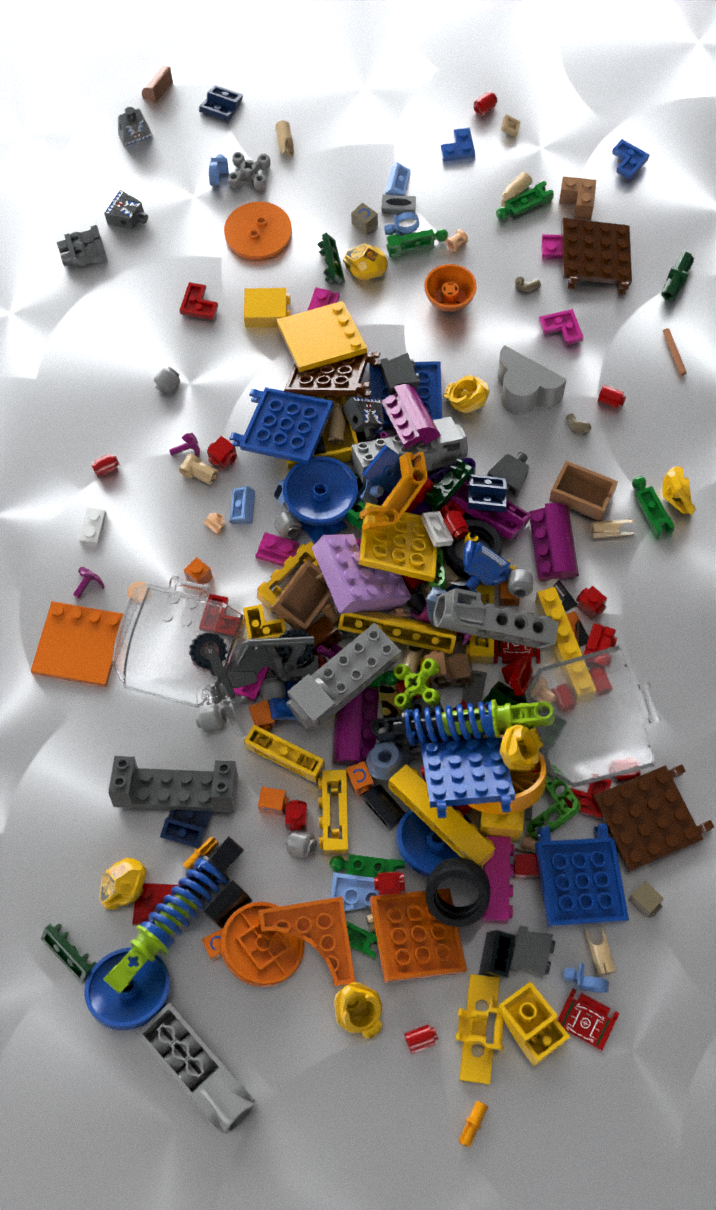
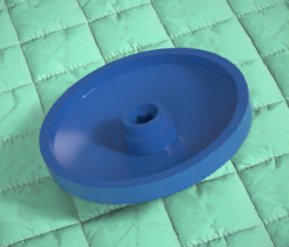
[283,456,358,526]
[396,809,472,878]
[84,947,171,1030]

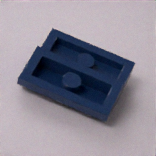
[199,85,243,122]
[468,474,507,513]
[160,810,213,849]

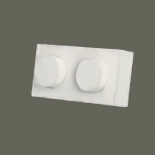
[79,507,106,546]
[421,511,454,547]

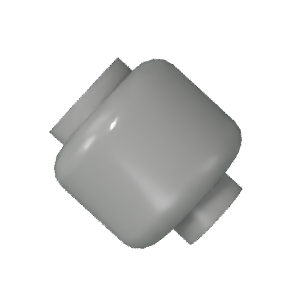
[154,366,180,394]
[274,511,302,539]
[508,569,533,598]
[260,677,287,704]
[196,704,227,733]
[285,830,317,859]

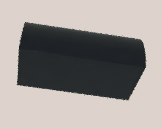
[363,785,406,831]
[204,880,253,929]
[479,930,516,978]

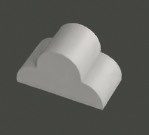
[497,345,567,415]

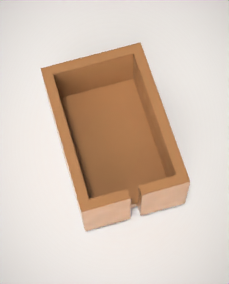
[549,461,618,521]
[269,560,331,630]

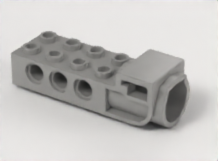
[351,417,468,485]
[433,588,559,649]
[286,623,401,729]
[136,1003,255,1134]

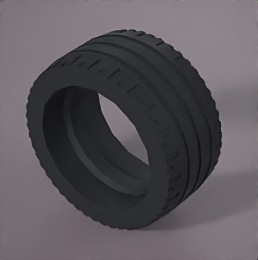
[444,519,502,580]
[426,857,490,927]

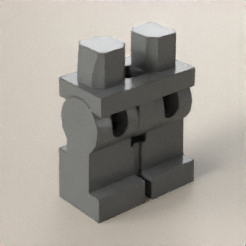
[57,225,108,269]

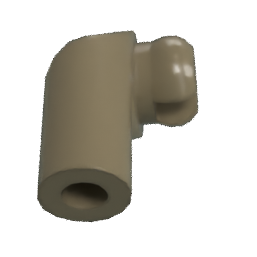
[515,277,541,292]
[566,413,591,433]

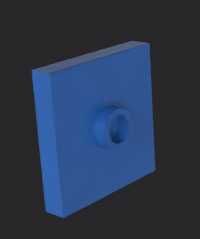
[362,445,414,494]

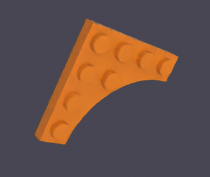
[259,897,355,986]

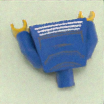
[463,532,516,590]

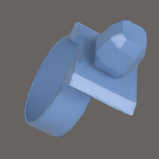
[209,154,229,186]
[384,212,420,236]
[356,479,384,505]
[563,963,609,993]

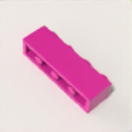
[482,836,514,924]

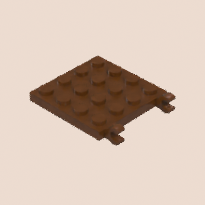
[561,218,632,295]
[284,350,380,398]
[592,764,714,872]

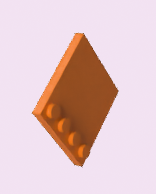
[31,601,126,687]
[369,888,467,983]

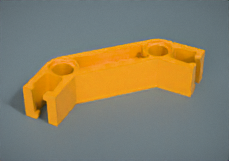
[360,451,428,531]

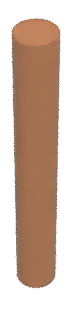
[663,328,687,376]

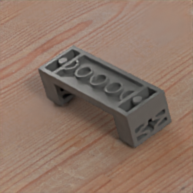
[108,756,238,812]

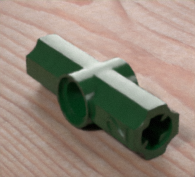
[661,252,694,302]

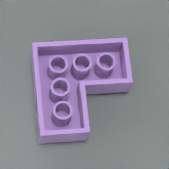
[312,534,411,614]

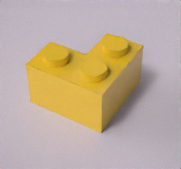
[243,604,286,647]

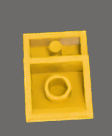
[497,981,570,1067]

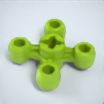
[393,658,441,710]

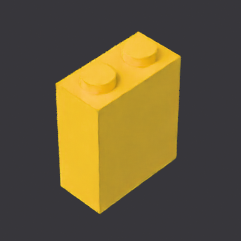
[244,288,291,328]
[479,810,524,843]

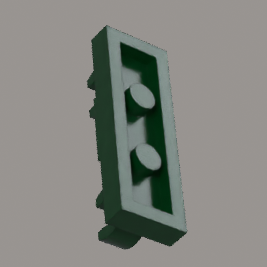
[317,232,345,284]
[424,458,474,511]
[41,924,96,983]

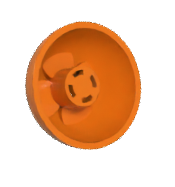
[424,264,477,312]

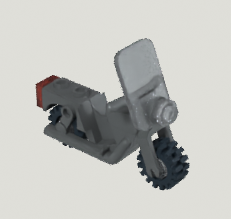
[189,629,328,738]

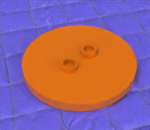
[224,201,292,260]
[220,902,305,987]

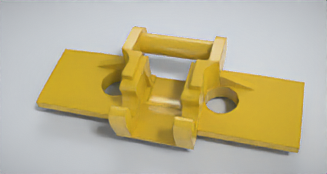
[455,974,504,1085]

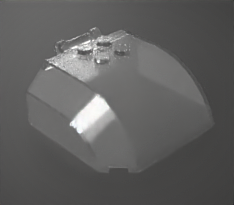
[112,575,246,708]
[525,645,661,788]

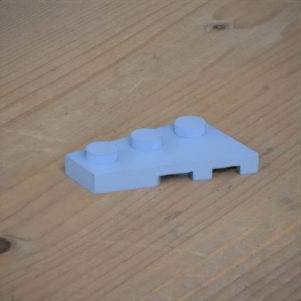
[330,872,386,912]

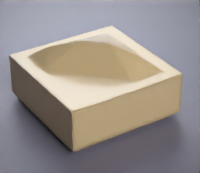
[501,114,521,137]

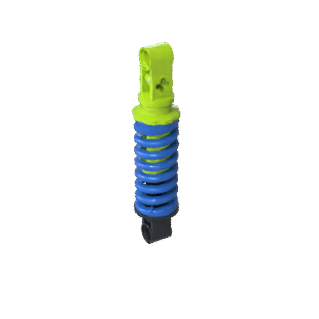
[371,700,555,747]
[103,836,244,994]

